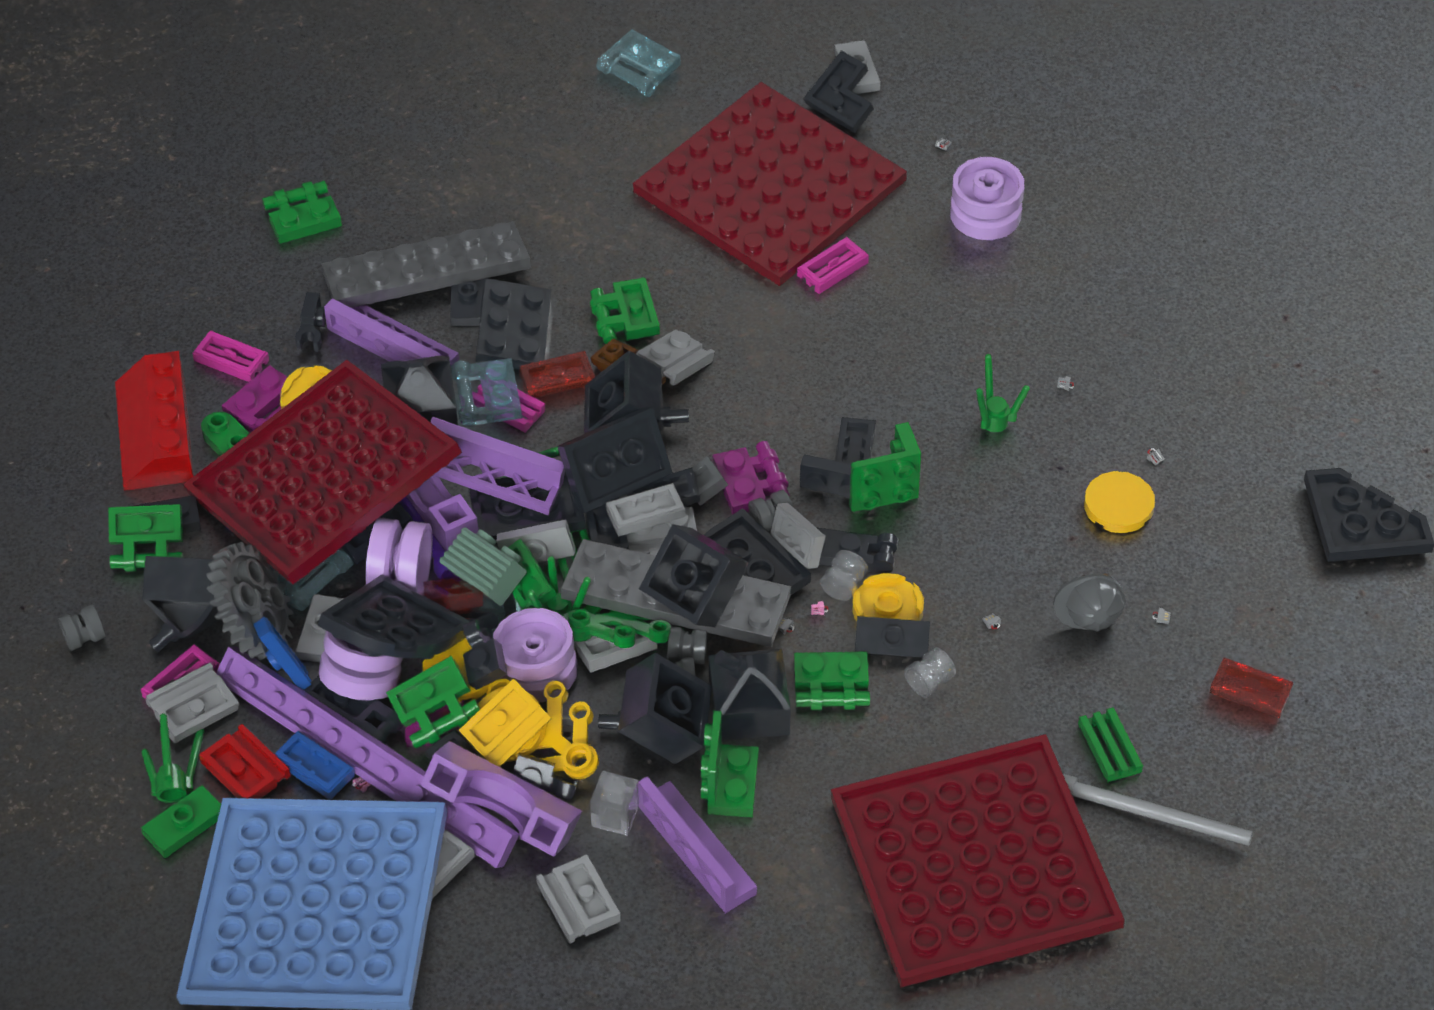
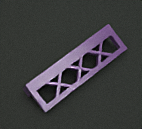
[324,298,459,368]
[430,417,565,515]
[638,776,757,913]

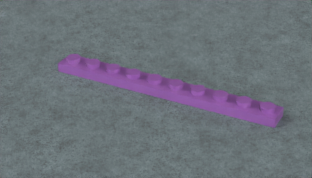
[216,646,519,868]

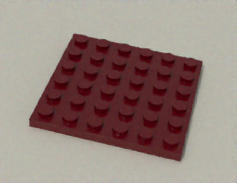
[633,82,907,286]
[183,360,462,585]
[831,734,1125,987]

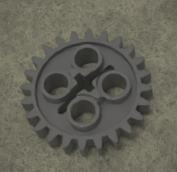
[206,542,294,660]

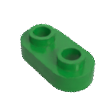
[201,412,250,456]

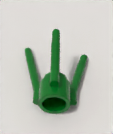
[976,354,1030,432]
[528,556,591,616]
[141,713,204,803]

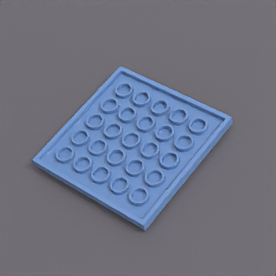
[177,798,448,1010]

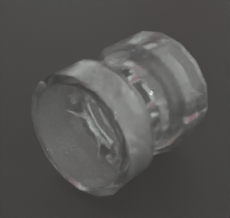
[820,550,868,601]
[904,647,956,698]

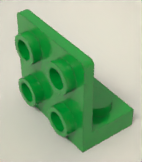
[849,422,921,512]
[701,711,759,818]

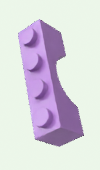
[407,476,478,551]
[420,741,582,857]

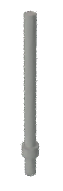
[1063,774,1253,846]

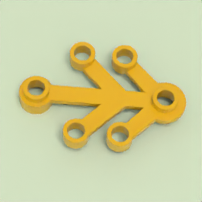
[487,679,599,780]

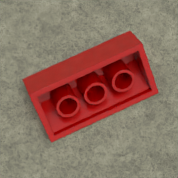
[115,351,194,491]

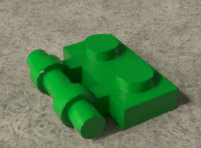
[262,181,342,244]
[590,277,660,345]
[108,504,183,572]
[794,652,870,710]
[386,656,481,749]

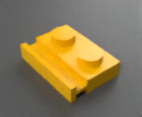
[459,678,552,767]

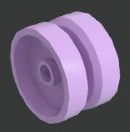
[950,157,1024,240]
[366,518,433,596]
[493,608,578,702]
[318,631,403,700]

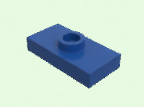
[254,617,312,690]
[274,731,355,800]

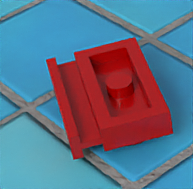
[199,724,291,799]

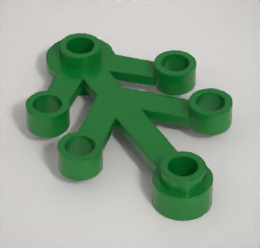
[562,605,682,648]

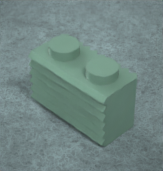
[440,527,527,606]

